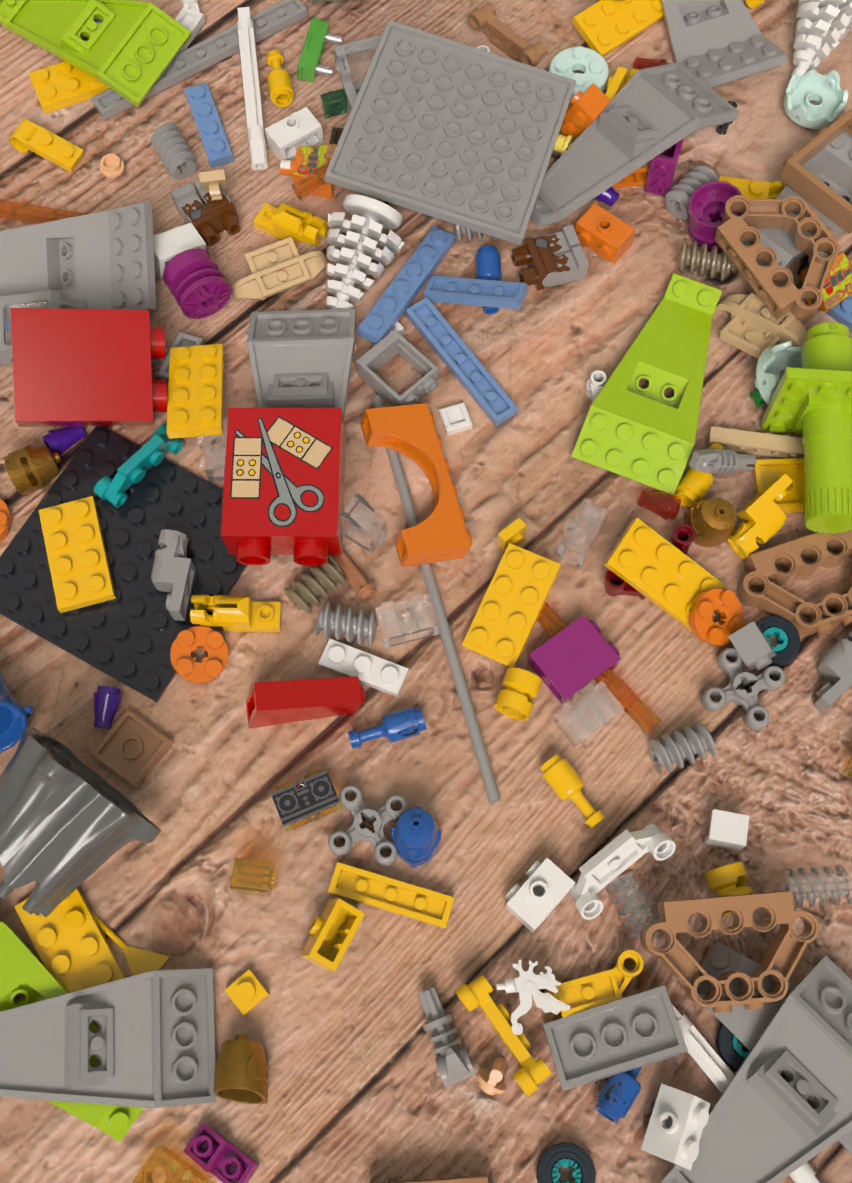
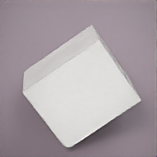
[704,809,750,851]

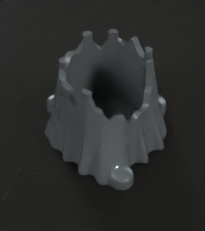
[0,727,161,917]

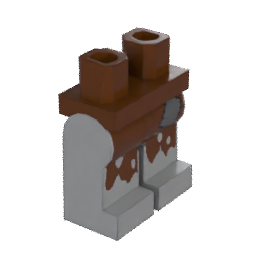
[170,178,241,247]
[511,225,589,291]

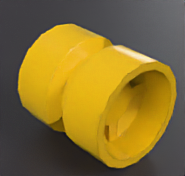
[493,667,542,721]
[704,862,754,916]

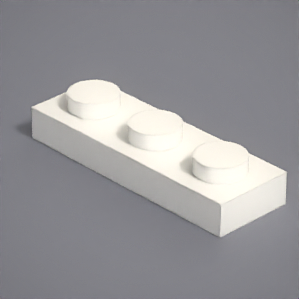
[318,638,409,697]

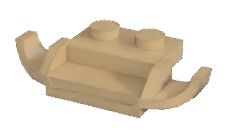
[231,237,328,301]
[714,292,807,359]

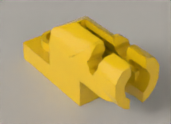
[253,202,328,246]
[727,473,793,560]
[190,595,282,632]

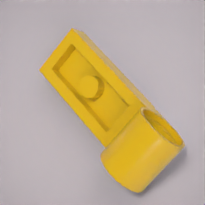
[9,119,85,173]

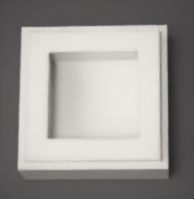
[439,402,473,436]

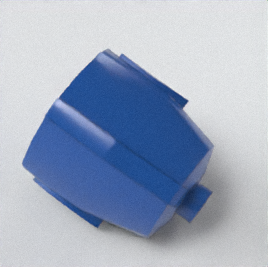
[392,807,441,868]

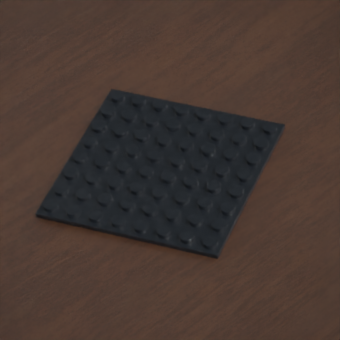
[0,426,248,703]

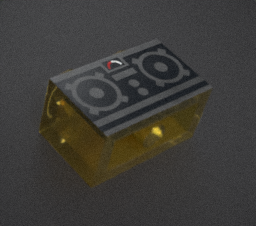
[271,770,342,832]

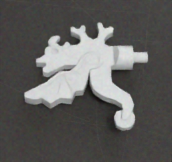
[496,960,570,1035]

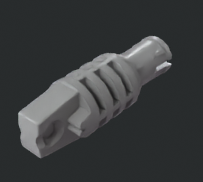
[689,448,756,474]

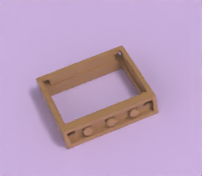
[779,108,852,234]

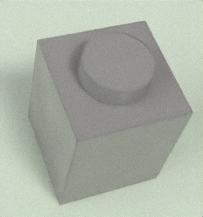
[728,621,776,670]

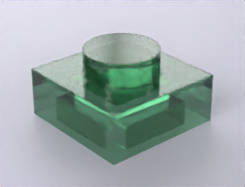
[320,89,348,119]

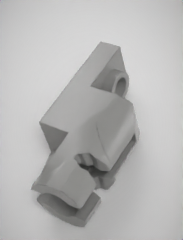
[151,529,196,621]
[813,630,852,714]

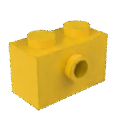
[300,898,365,971]

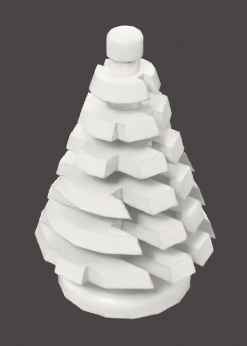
[791,0,852,78]
[326,194,405,309]

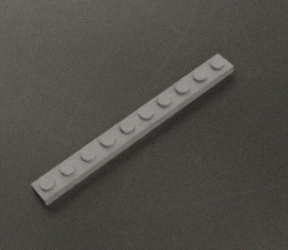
[91,0,308,120]

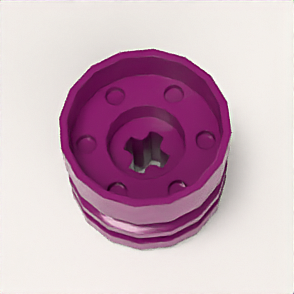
[688,181,743,251]
[163,248,232,319]

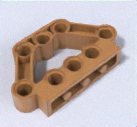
[715,195,839,320]
[737,530,852,637]
[640,891,819,1013]

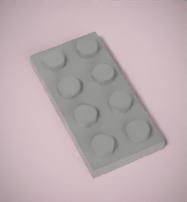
[543,985,688,1091]

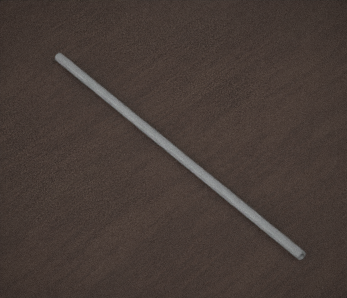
[371,395,501,803]

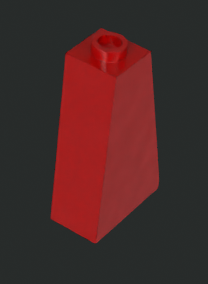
[246,676,365,729]

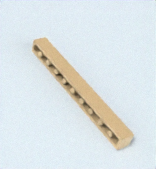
[706,426,804,459]

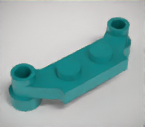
[94,424,184,508]

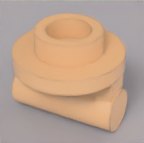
[476,1057,507,1095]

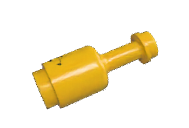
[267,50,294,108]
[675,443,725,508]
[540,754,605,828]

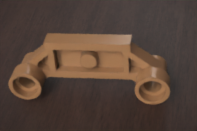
[468,3,548,67]

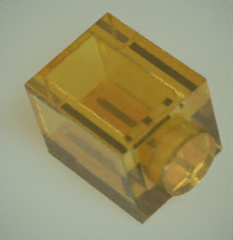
[230,857,279,897]

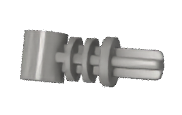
[418,987,475,1088]

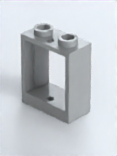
[356,329,439,406]

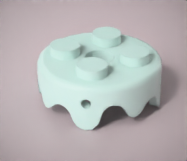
[549,46,609,100]
[783,69,848,129]
[755,341,801,405]

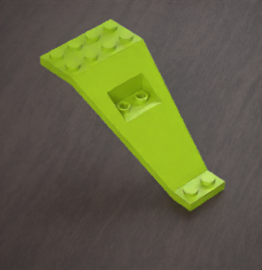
[571,273,722,495]

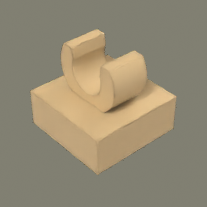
[199,169,229,201]

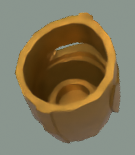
[4,445,61,495]
[684,498,736,548]
[213,1034,269,1104]

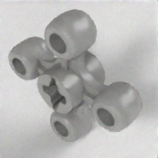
[701,648,785,731]
[328,785,409,866]

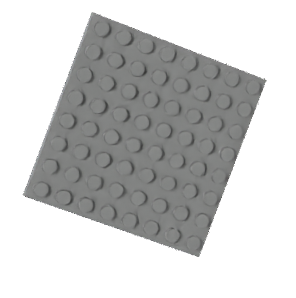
[324,20,576,245]

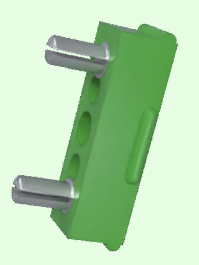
[297,17,343,82]

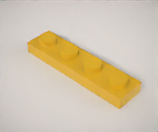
[328,862,455,929]

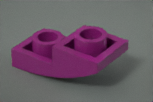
[183,1122,259,1183]

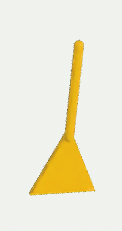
[90,910,170,976]

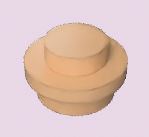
[100,154,125,178]

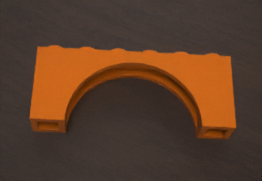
[360,403,472,567]

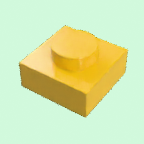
[497,518,526,552]
[224,969,270,1016]

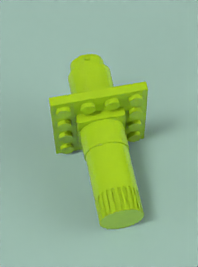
[761,322,852,534]

